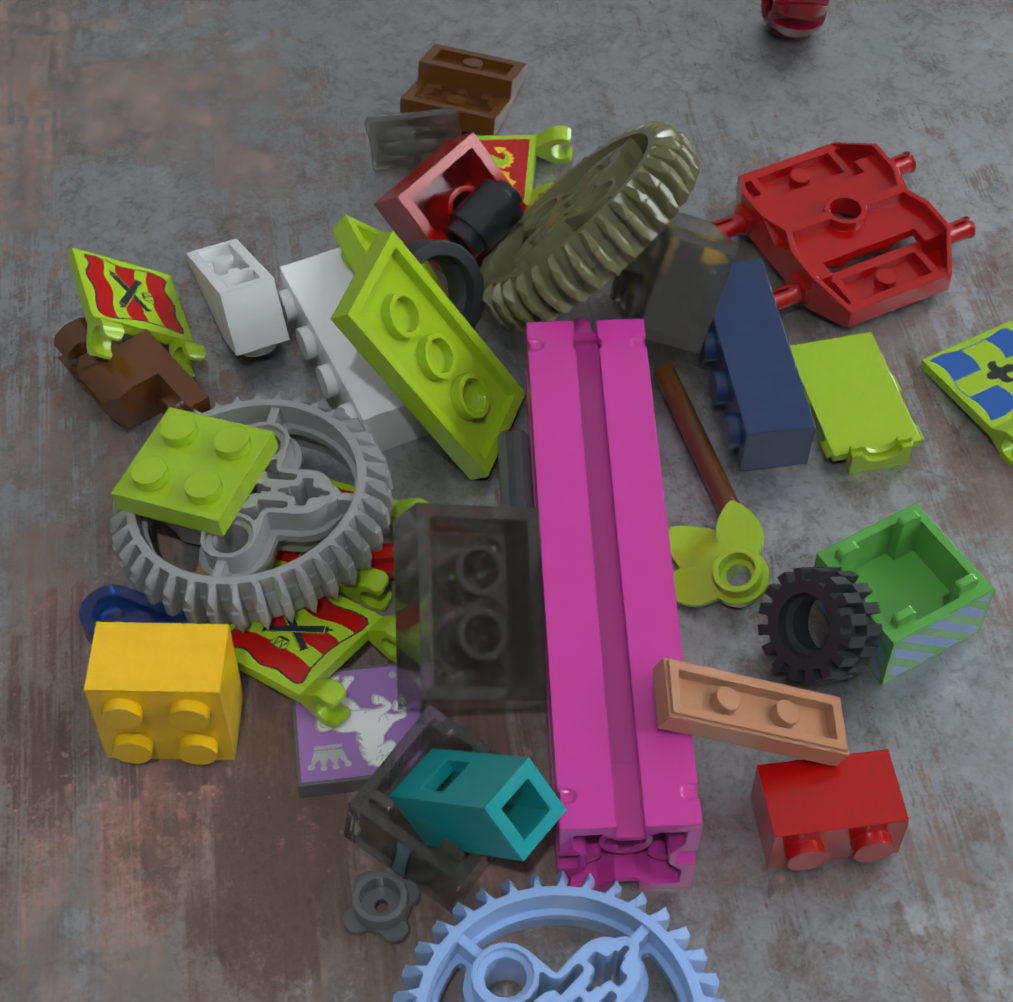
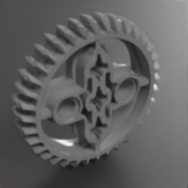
[109,390,394,633]

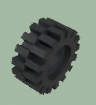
[758,566,882,683]

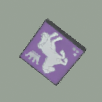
[292,661,428,798]

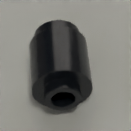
[444,179,523,259]

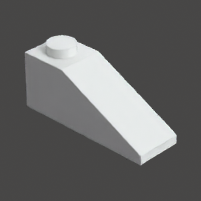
[186,238,290,357]

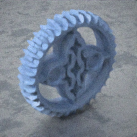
[393,870,725,1002]

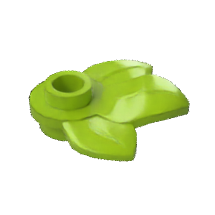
[668,500,770,608]

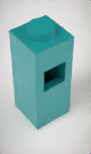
[389,748,567,861]

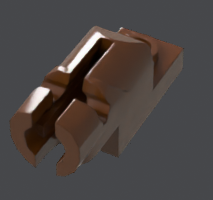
[54,317,211,428]

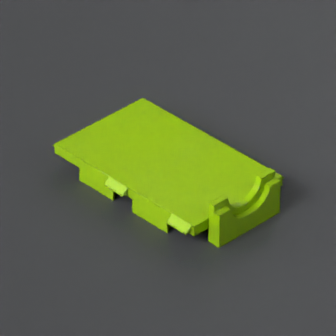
[790,332,925,475]

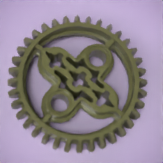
[480,121,701,332]

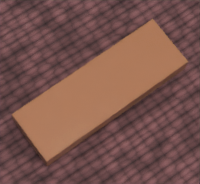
[652,657,849,767]

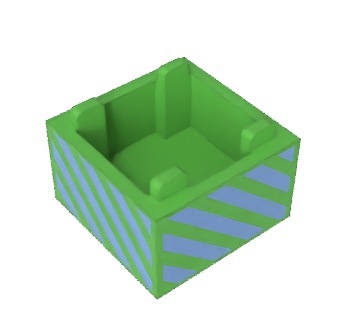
[814,503,995,685]

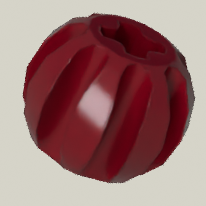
[761,0,829,40]

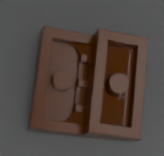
[399,44,527,136]

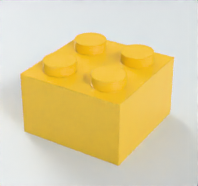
[84,622,244,765]

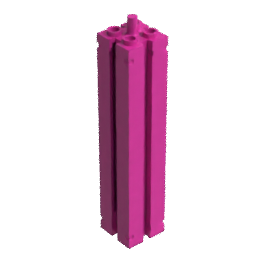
[526,318,703,892]

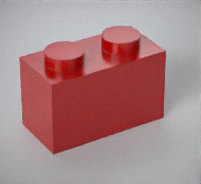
[750,749,909,871]

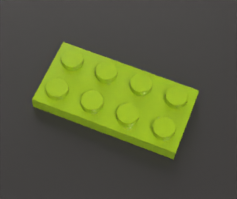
[330,231,526,480]

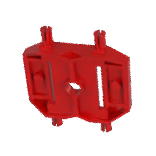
[710,142,976,328]

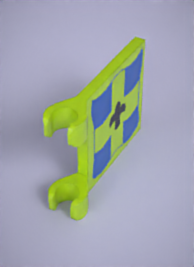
[920,321,1013,466]

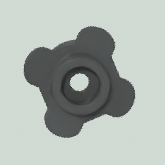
[342,871,420,944]

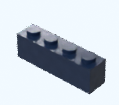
[686,259,816,471]

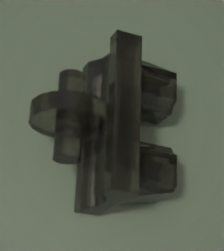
[365,108,462,172]

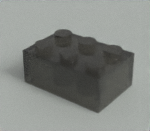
[393,503,547,711]

